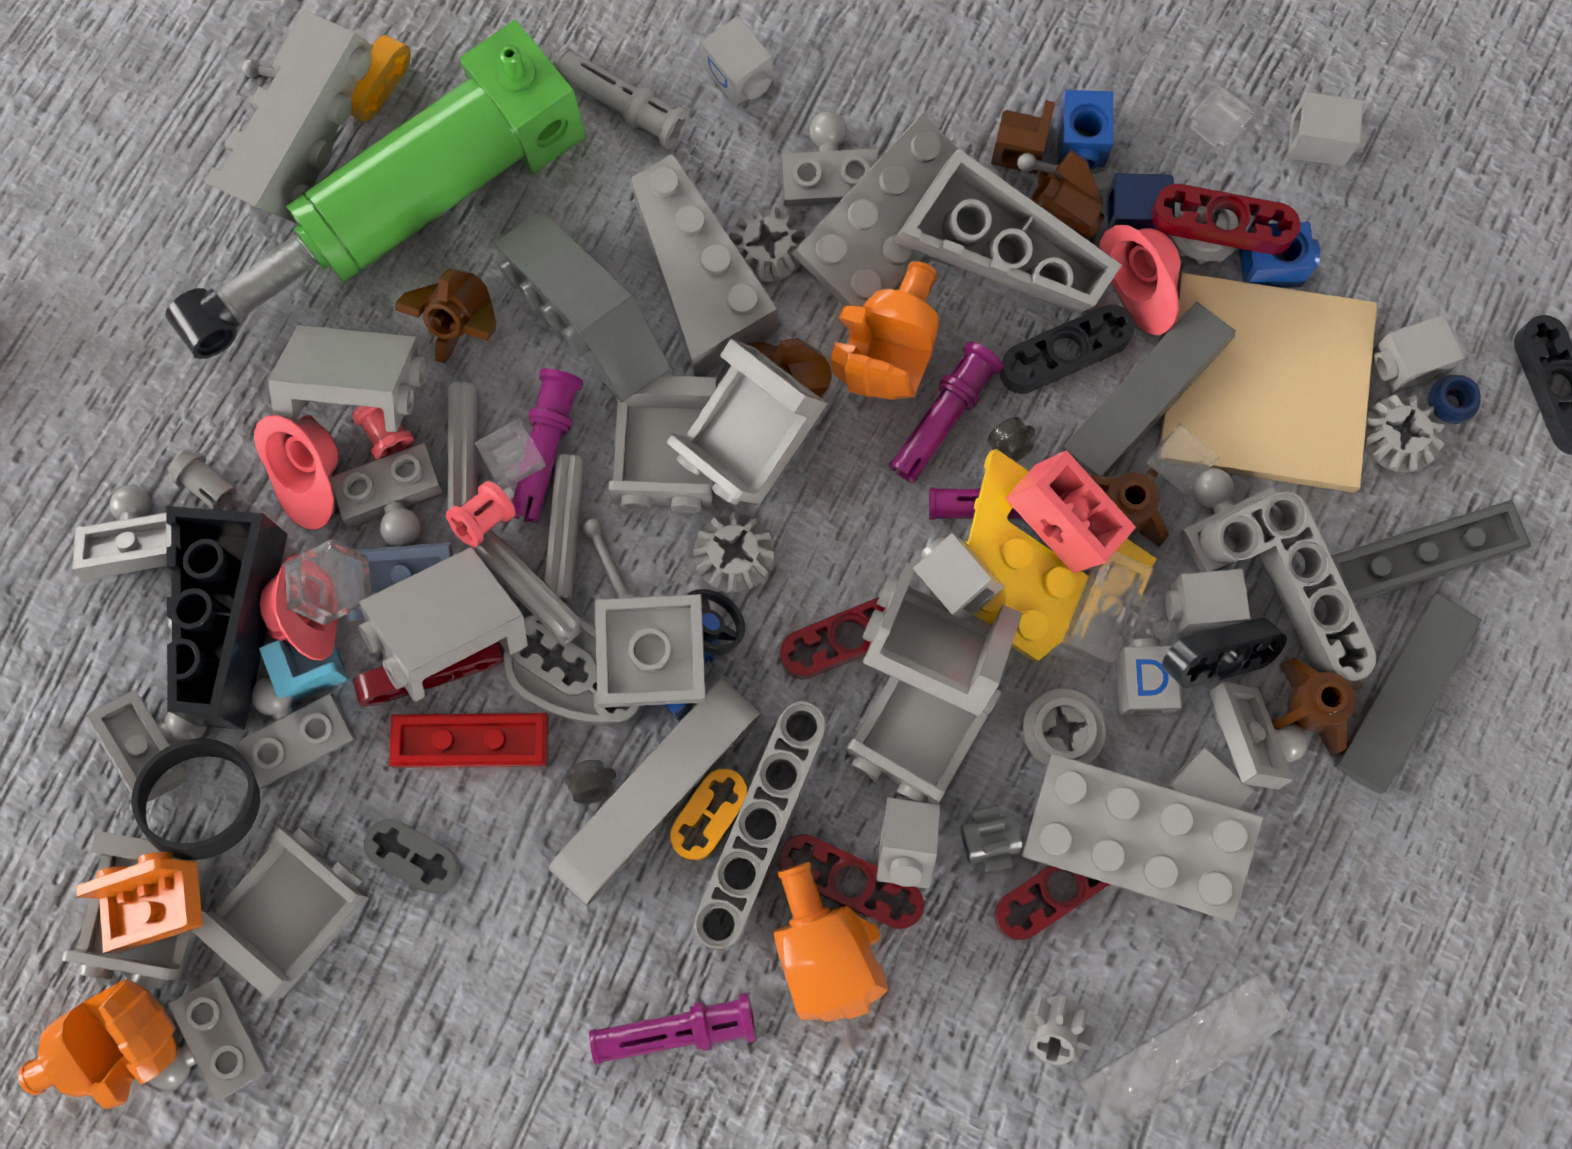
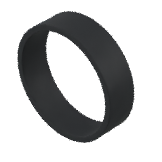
[131,738,260,860]

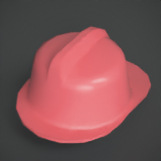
[1099,225,1181,335]
[254,415,339,530]
[259,554,341,661]

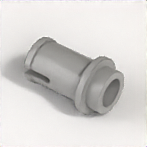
[168,450,236,510]

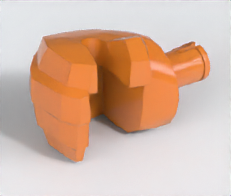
[830,261,940,400]
[773,862,888,1022]
[18,978,178,1109]

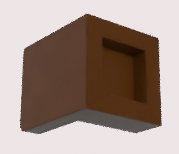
[991,100,1055,174]

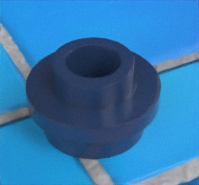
[1428,375,1481,424]

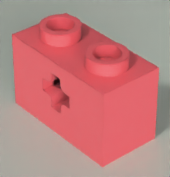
[1005,450,1136,573]

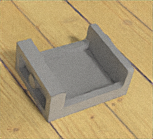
[268,325,426,432]
[666,339,827,505]
[609,375,718,513]
[358,547,528,702]
[862,563,1022,716]
[846,676,1002,805]
[191,827,369,999]
[62,830,216,989]

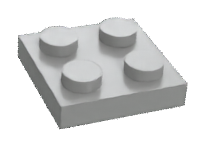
[595,594,706,708]

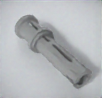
[553,47,690,149]

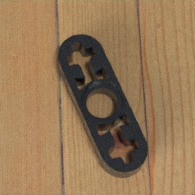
[999,305,1135,394]
[1514,315,1572,455]
[1162,618,1287,688]

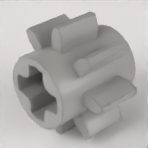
[1022,996,1094,1065]

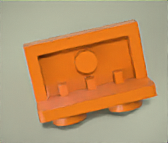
[76,852,203,953]

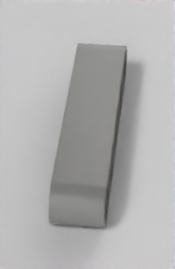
[548,679,762,905]
[694,701,825,950]

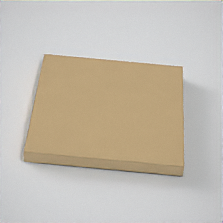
[1156,273,1377,493]

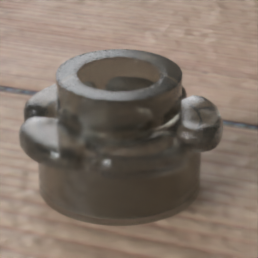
[988,417,1035,462]
[565,760,616,804]

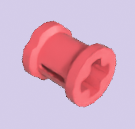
[352,406,415,460]
[446,481,515,548]

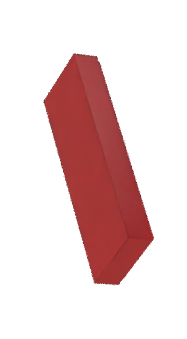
[389,713,549,768]

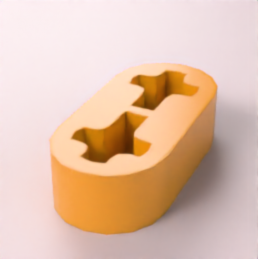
[350,35,411,122]
[670,769,748,861]

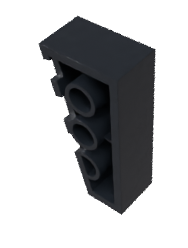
[166,506,288,730]

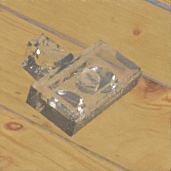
[1062,551,1170,664]

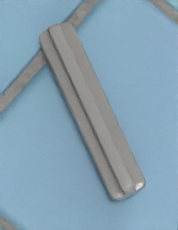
[448,382,477,510]
[544,454,584,602]
[472,531,583,644]

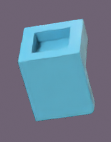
[259,640,349,703]

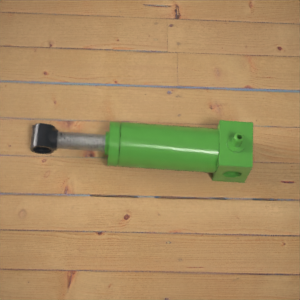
[165,19,586,359]

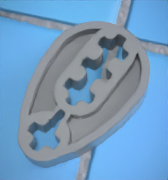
[504,615,642,726]

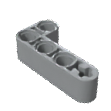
[1200,491,1376,681]

